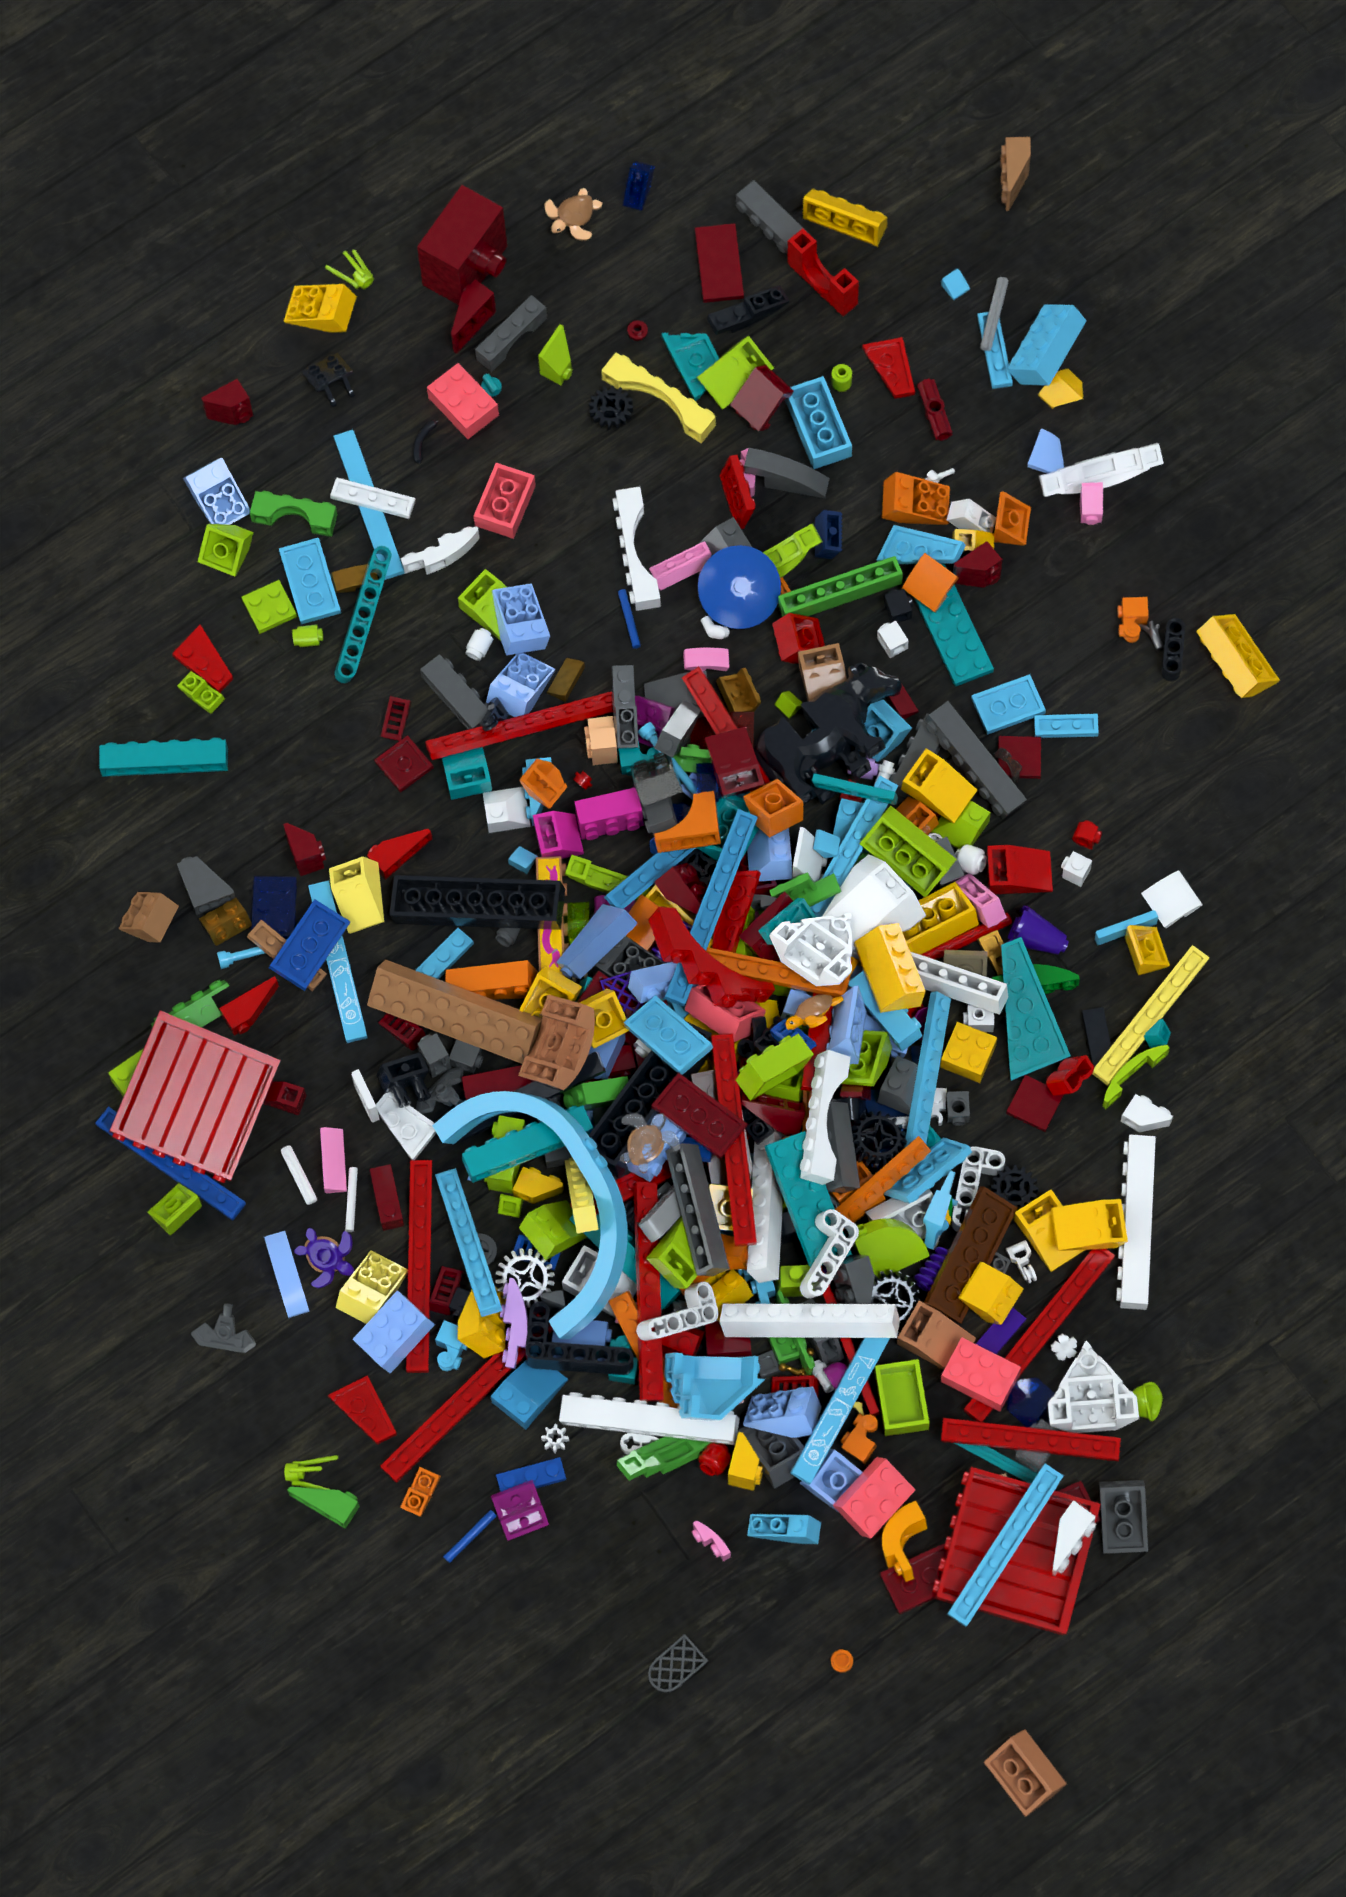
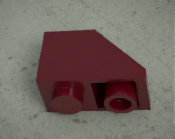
[263,1081,306,1115]

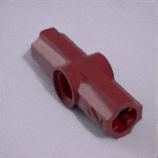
[917,378,953,441]

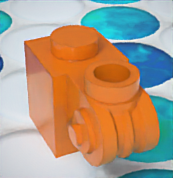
[1117,597,1149,643]
[841,1413,878,1464]

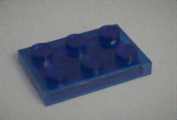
[252,877,297,939]

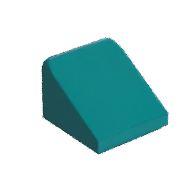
[1144,1019,1171,1049]

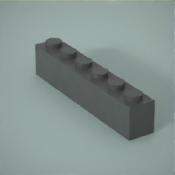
[925,701,1027,819]
[666,1143,730,1276]

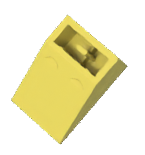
[329,857,384,934]
[336,1250,408,1324]

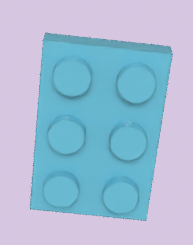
[971,674,1046,735]

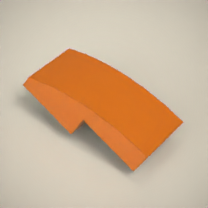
[400,1467,441,1517]

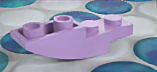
[500,1278,528,1369]

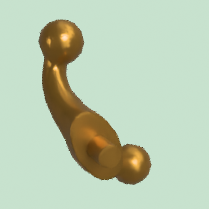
[779,1348,814,1376]

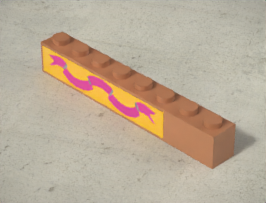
[536,856,569,977]

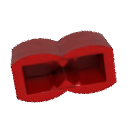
[1046,1055,1094,1096]

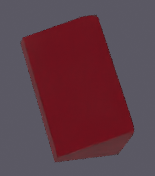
[886,683,919,719]

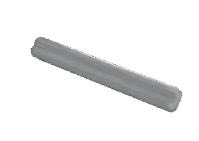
[981,277,1008,351]

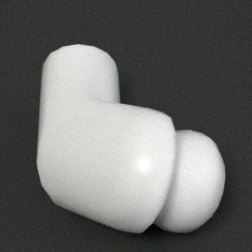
[701,616,729,639]

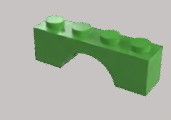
[250,491,338,537]

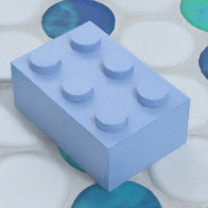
[353,1291,435,1373]

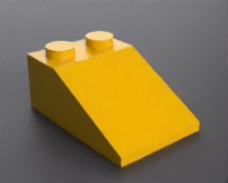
[519,966,582,1018]

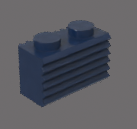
[815,510,843,559]

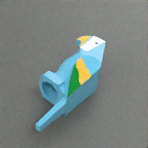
[923,1171,958,1250]

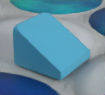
[941,269,970,300]
[813,830,840,858]
[508,846,538,874]

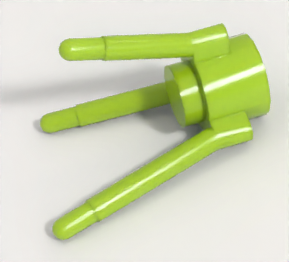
[325,250,374,289]
[285,1455,338,1490]

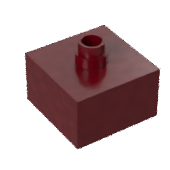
[417,185,507,305]

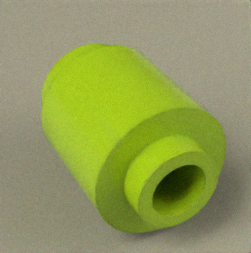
[831,364,852,392]
[292,625,323,647]

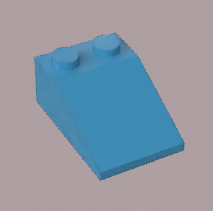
[491,1353,568,1430]

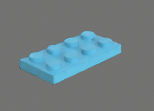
[279,538,341,624]
[623,995,713,1075]
[884,1137,972,1204]

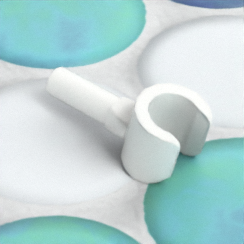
[925,468,955,483]

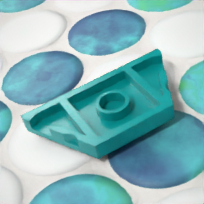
[662,333,719,401]

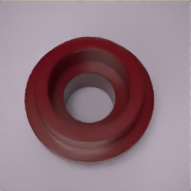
[627,321,648,341]

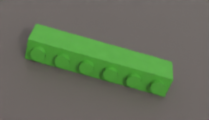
[778,556,903,617]

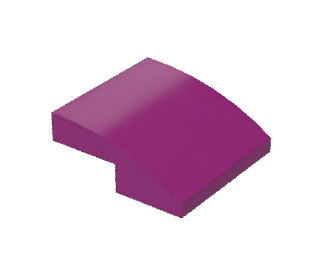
[635,695,675,747]
[491,1480,549,1541]

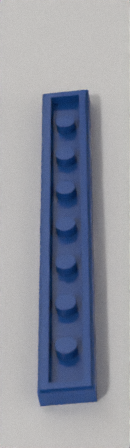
[95,1106,246,1221]

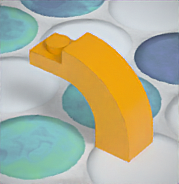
[882,1501,927,1582]

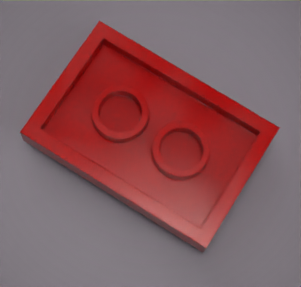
[719,455,755,529]

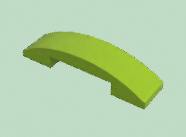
[565,855,651,901]
[1103,1045,1170,1110]

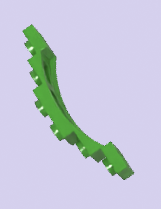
[616,1437,714,1481]

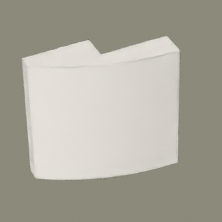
[1141,870,1203,928]

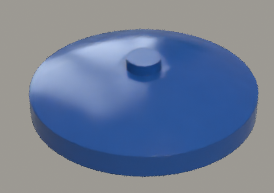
[697,545,781,629]

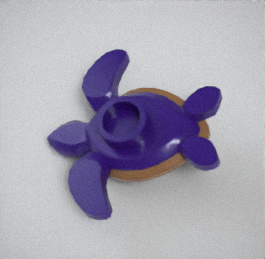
[294,1228,355,1289]

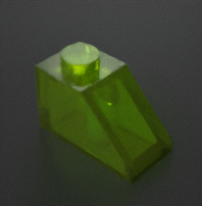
[567,902,590,944]

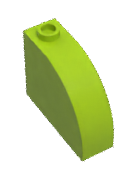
[848,1218,930,1282]

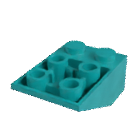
[442,747,492,800]

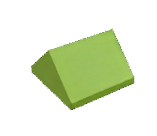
[147,1183,202,1236]

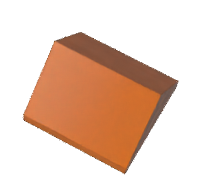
[994,491,1031,546]

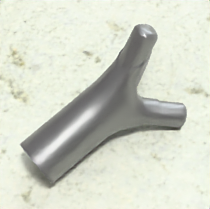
[1139,621,1164,650]

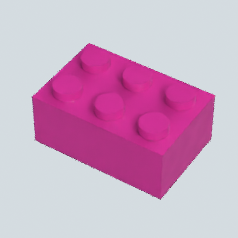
[574,787,643,840]

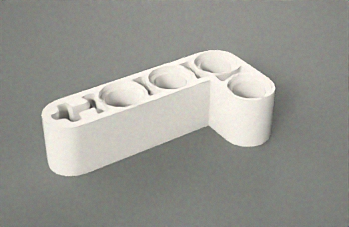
[952,1147,1005,1232]
[800,1209,859,1298]
[637,1282,719,1341]

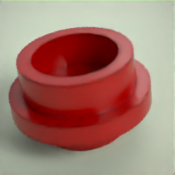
[573,771,593,790]

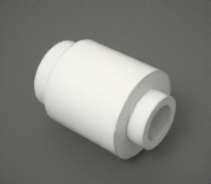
[466,628,493,661]

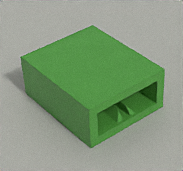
[563,1076,629,1110]

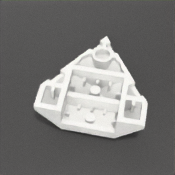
[770,913,852,986]
[1048,1341,1139,1433]

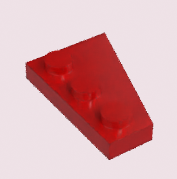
[862,337,915,399]
[172,625,233,693]
[328,1375,397,1444]

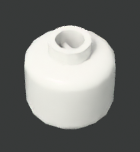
[955,844,987,875]

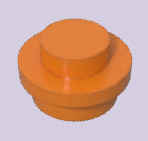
[831,1650,853,1673]

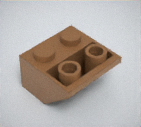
[119,892,179,943]

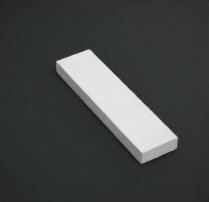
[330,477,415,519]

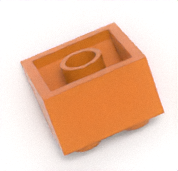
[744,779,803,838]

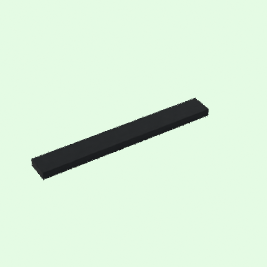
[453,1051,606,1145]

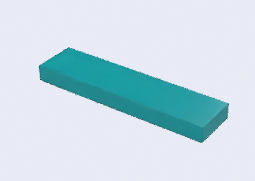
[812,773,898,805]

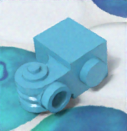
[435,1320,468,1371]

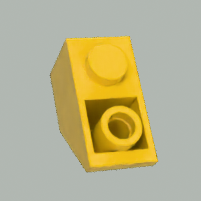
[952,529,994,553]
[512,1167,564,1204]

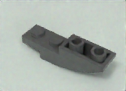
[612,665,638,749]

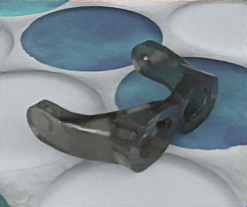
[991,748,1022,785]

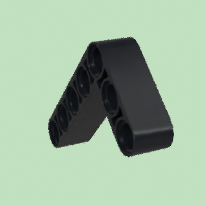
[525,1302,634,1375]

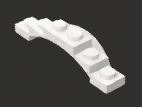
[1039,443,1164,497]

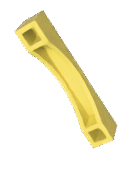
[601,353,716,443]
[564,1157,599,1233]

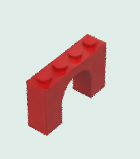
[788,228,859,316]

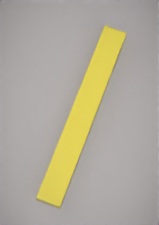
[1092,945,1209,1086]

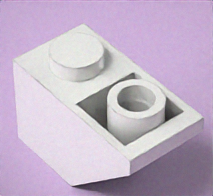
[947,499,996,533]
[1121,1094,1173,1132]

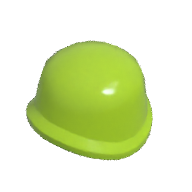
[1133,1382,1162,1421]

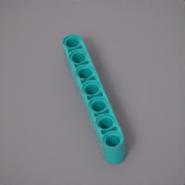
[335,546,392,683]

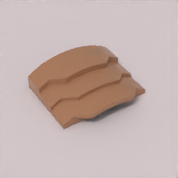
[518,995,595,1090]

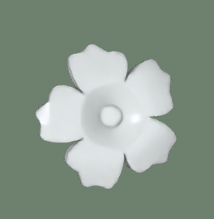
[1051,1334,1077,1361]

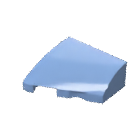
[1027,429,1064,473]

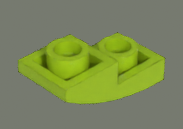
[177,671,225,714]

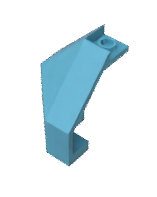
[664,1353,765,1421]

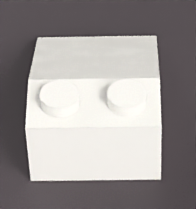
[793,827,828,882]

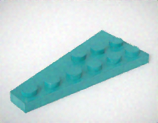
[1001,937,1071,1081]

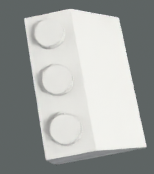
[865,1189,933,1239]

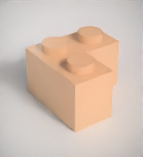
[584,716,618,765]

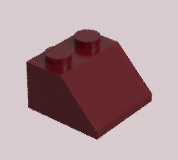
[202,379,253,425]
[953,541,1002,588]
[283,823,326,877]

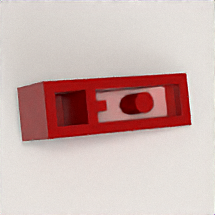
[367,829,432,880]
[219,976,279,1036]

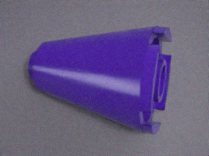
[1007,905,1069,955]

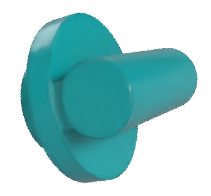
[481,373,502,397]
[926,1125,941,1147]

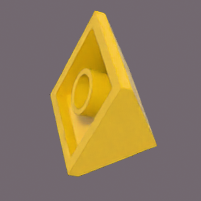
[1125,925,1170,976]

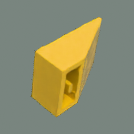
[284,284,357,332]
[901,748,977,823]
[1014,1189,1085,1272]
[1051,1199,1128,1251]
[698,1269,753,1323]
[458,1287,506,1358]

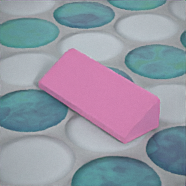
[649,541,712,590]
[320,1127,347,1194]

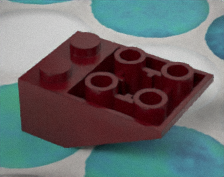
[705,727,764,799]
[654,863,708,914]

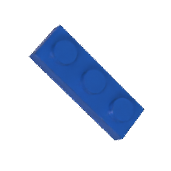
[496,1457,566,1492]

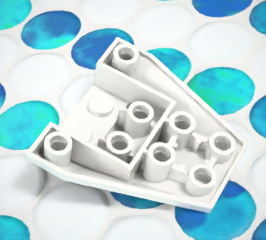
[822,854,926,951]

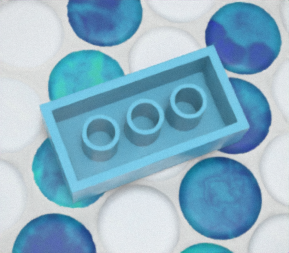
[1007,305,1087,385]
[785,376,852,469]

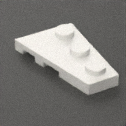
[376,1092,436,1160]

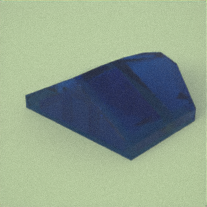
[1007,1377,1055,1428]

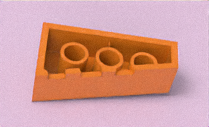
[446,960,539,999]

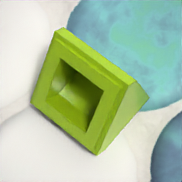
[775,691,802,719]
[498,1194,524,1218]

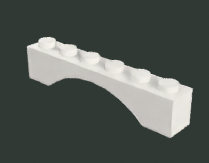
[613,487,661,611]
[800,1050,850,1185]

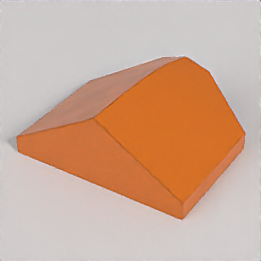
[519,759,567,809]

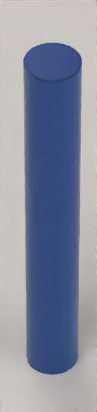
[618,589,641,649]
[443,1510,496,1563]

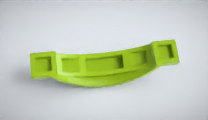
[763,524,823,578]

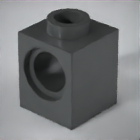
[449,1039,483,1074]
[946,1091,970,1126]

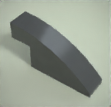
[744,447,829,498]

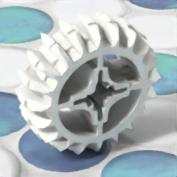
[496,1248,555,1308]

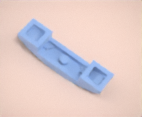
[264,1231,309,1318]

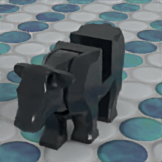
[753,662,902,805]

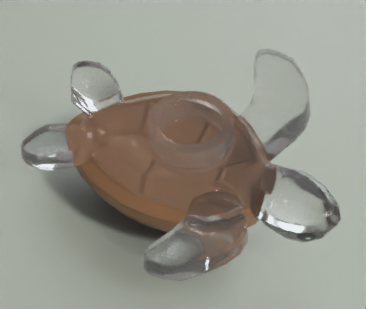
[620,1113,681,1174]

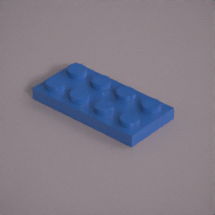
[269,899,350,991]

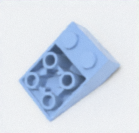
[183,458,250,525]
[492,584,550,655]
[486,653,555,717]
[743,1386,821,1438]

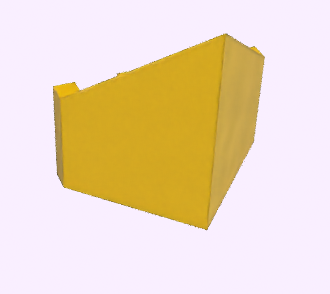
[1038,369,1083,409]

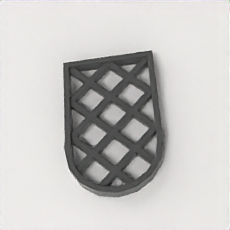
[648,1634,708,1693]

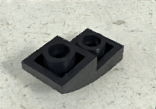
[742,1106,775,1145]

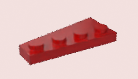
[712,870,761,953]

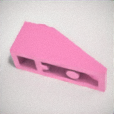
[955,874,1007,928]

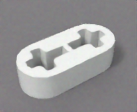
[620,1433,658,1455]

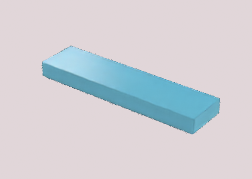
[977,312,1013,389]

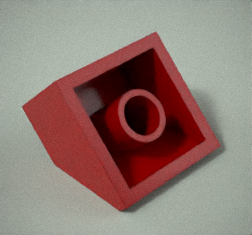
[772,613,825,664]

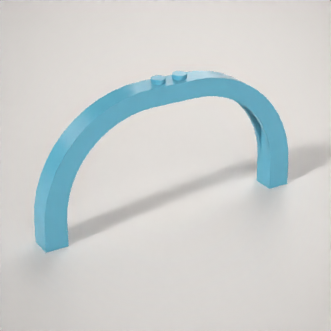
[432,1091,628,1339]

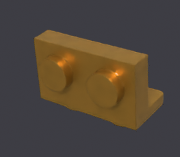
[716,668,761,717]
[199,898,252,946]

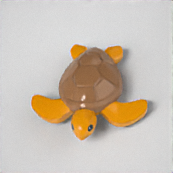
[785,994,844,1030]

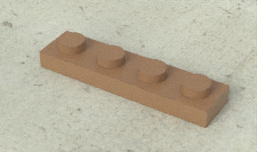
[247,920,327,991]

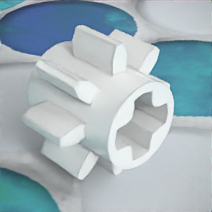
[541,1424,569,1453]

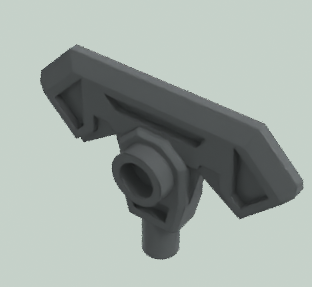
[416,1066,463,1114]
[191,1304,256,1353]

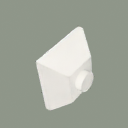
[483,787,531,833]

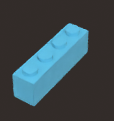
[849,970,922,1051]

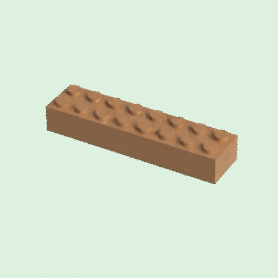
[367,960,542,1064]

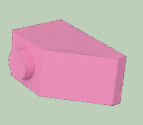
[1080,482,1103,525]

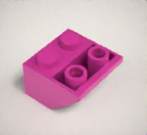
[533,811,584,859]

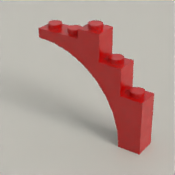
[648,907,775,1008]

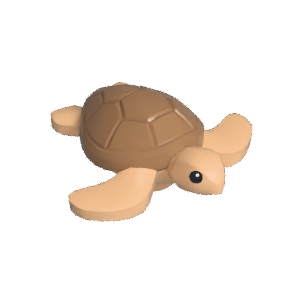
[545,188,602,241]

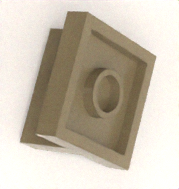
[943,950,988,977]

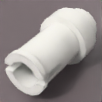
[873,760,895,787]
[812,1360,835,1393]

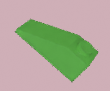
[287,1487,360,1529]

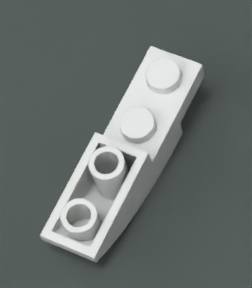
[401,526,479,575]

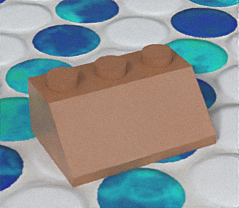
[984,1730,1067,1817]

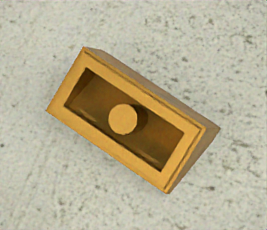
[547,658,585,702]

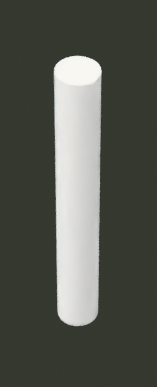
[345,1167,358,1232]

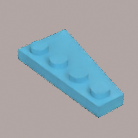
[877,525,966,564]

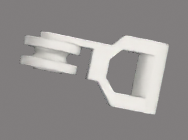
[1005,1240,1037,1284]

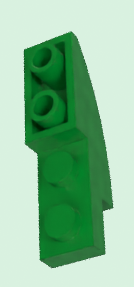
[992,964,1080,994]

